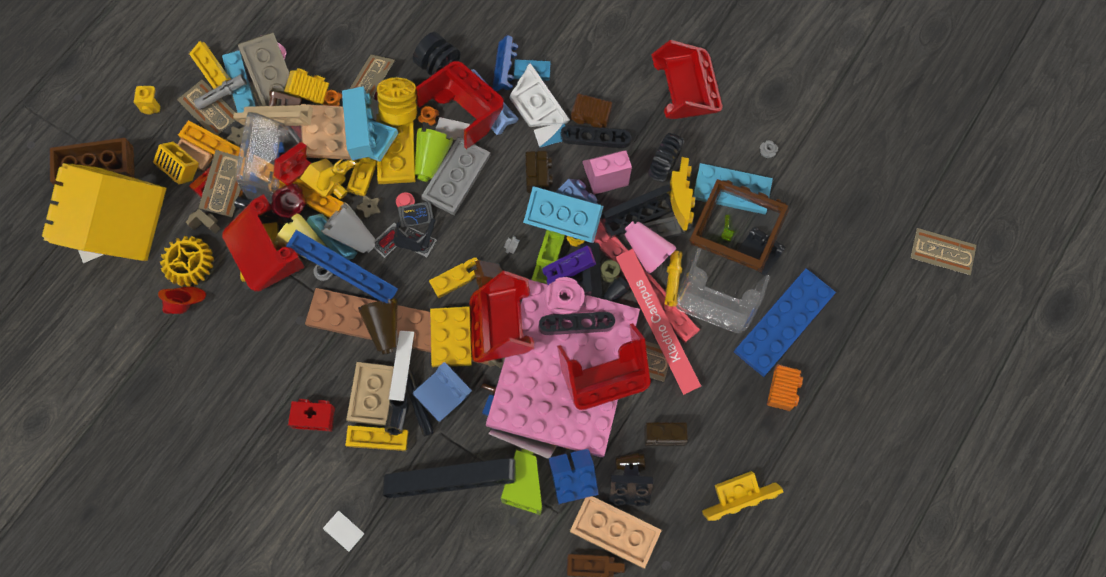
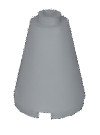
[321,202,376,253]

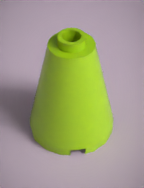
[415,128,453,182]

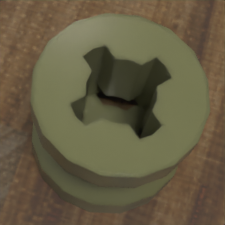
[601,260,620,283]

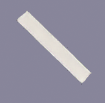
[389,331,414,401]

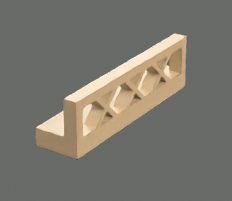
[233,105,313,127]

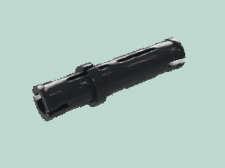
[234,196,291,225]

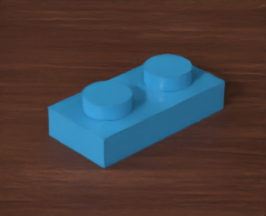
[514,60,550,81]

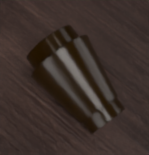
[616,452,646,472]

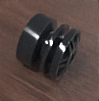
[412,32,461,76]

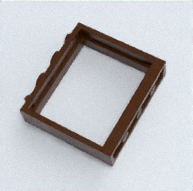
[689,179,789,273]

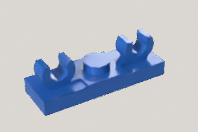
[492,35,518,91]

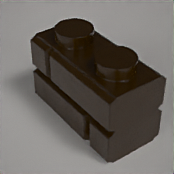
[525,151,553,193]
[644,423,688,446]

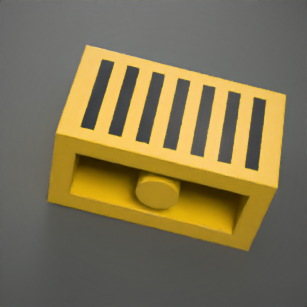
[153,142,199,184]

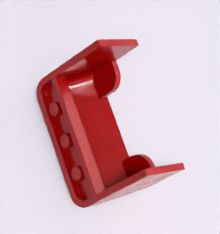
[416,61,504,150]
[557,323,650,410]

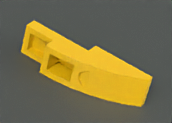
[670,157,695,231]

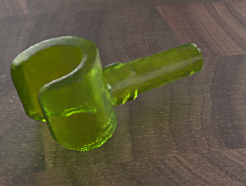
[721,215,734,241]

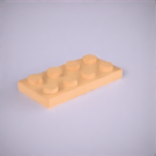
[570,496,662,569]

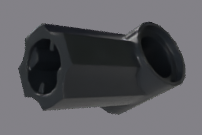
[385,395,409,436]

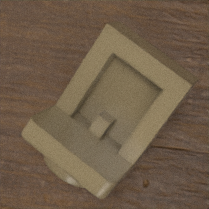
[186,209,221,234]

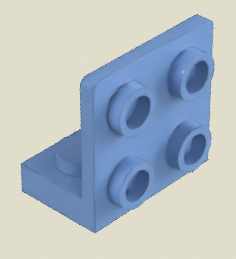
[413,362,472,422]

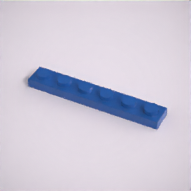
[286,230,398,303]

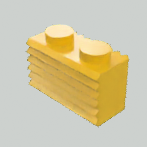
[284,68,329,104]

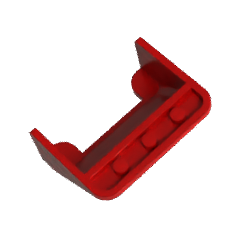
[651,40,722,119]
[222,194,305,291]
[469,271,534,363]

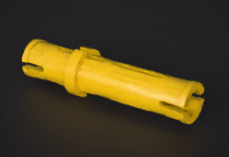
[664,250,683,307]

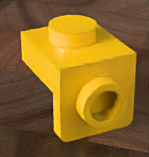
[134,86,161,114]

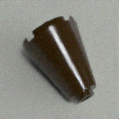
[358,299,398,355]

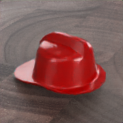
[158,287,206,314]

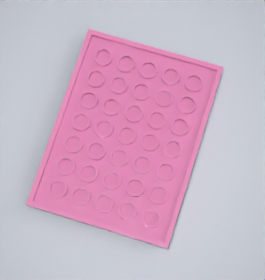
[486,280,640,458]

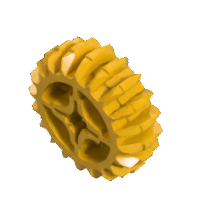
[160,236,214,287]

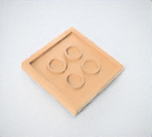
[301,104,351,160]

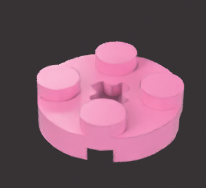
[545,277,585,315]

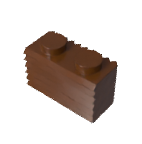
[571,93,612,128]

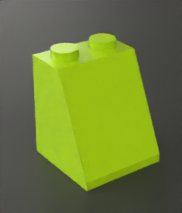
[501,449,542,515]

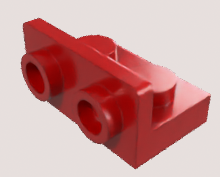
[273,142,312,186]

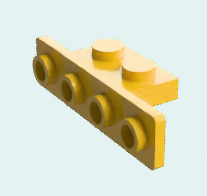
[702,471,783,521]

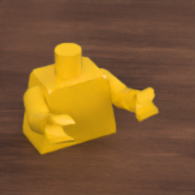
[300,158,364,200]

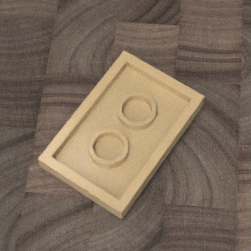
[347,362,394,426]

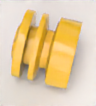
[377,78,417,125]

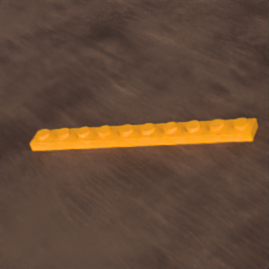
[178,120,344,218]

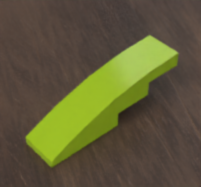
[532,230,565,284]

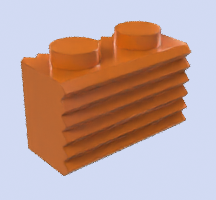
[767,365,803,411]

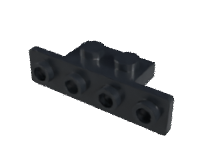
[579,243,602,299]

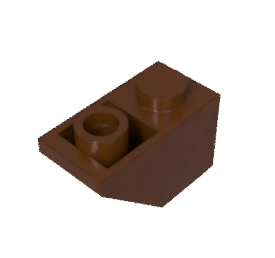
[474,260,502,288]

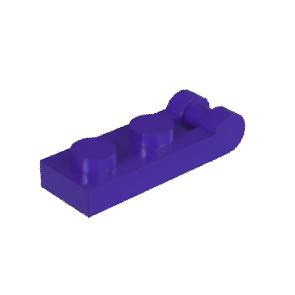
[542,245,596,285]

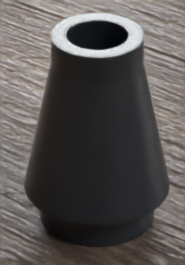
[602,276,630,302]

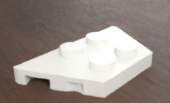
[510,63,569,127]

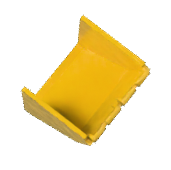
[42,163,166,261]

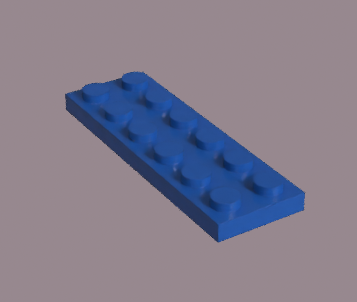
[734,269,836,377]

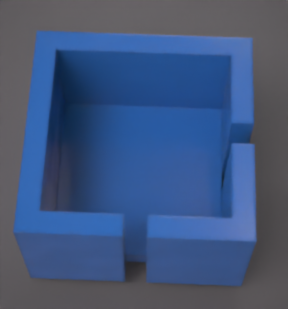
[549,449,598,504]

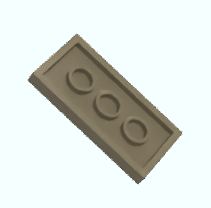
[238,32,297,106]

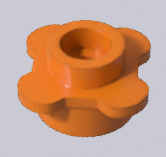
[323,90,342,107]
[418,106,439,125]

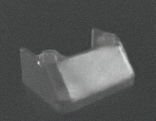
[236,112,291,203]
[676,248,770,333]

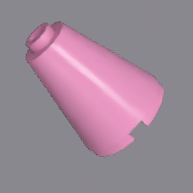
[624,221,677,274]

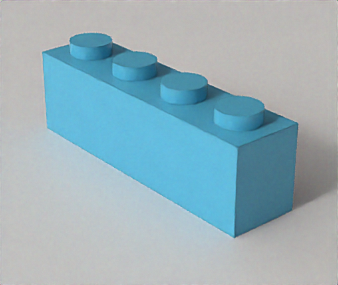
[342,86,376,160]

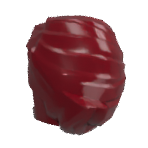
[271,183,307,218]

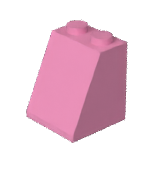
[583,151,632,195]

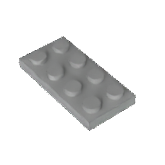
[421,137,491,215]

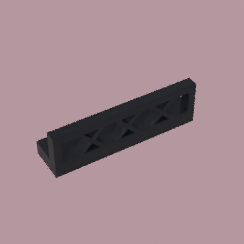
[600,184,673,239]

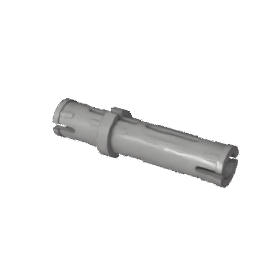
[194,74,247,110]

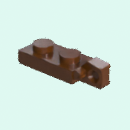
[567,554,625,577]

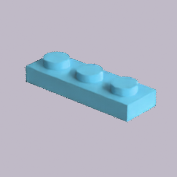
[306,214,357,260]

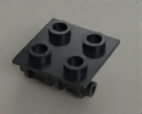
[737,226,786,276]

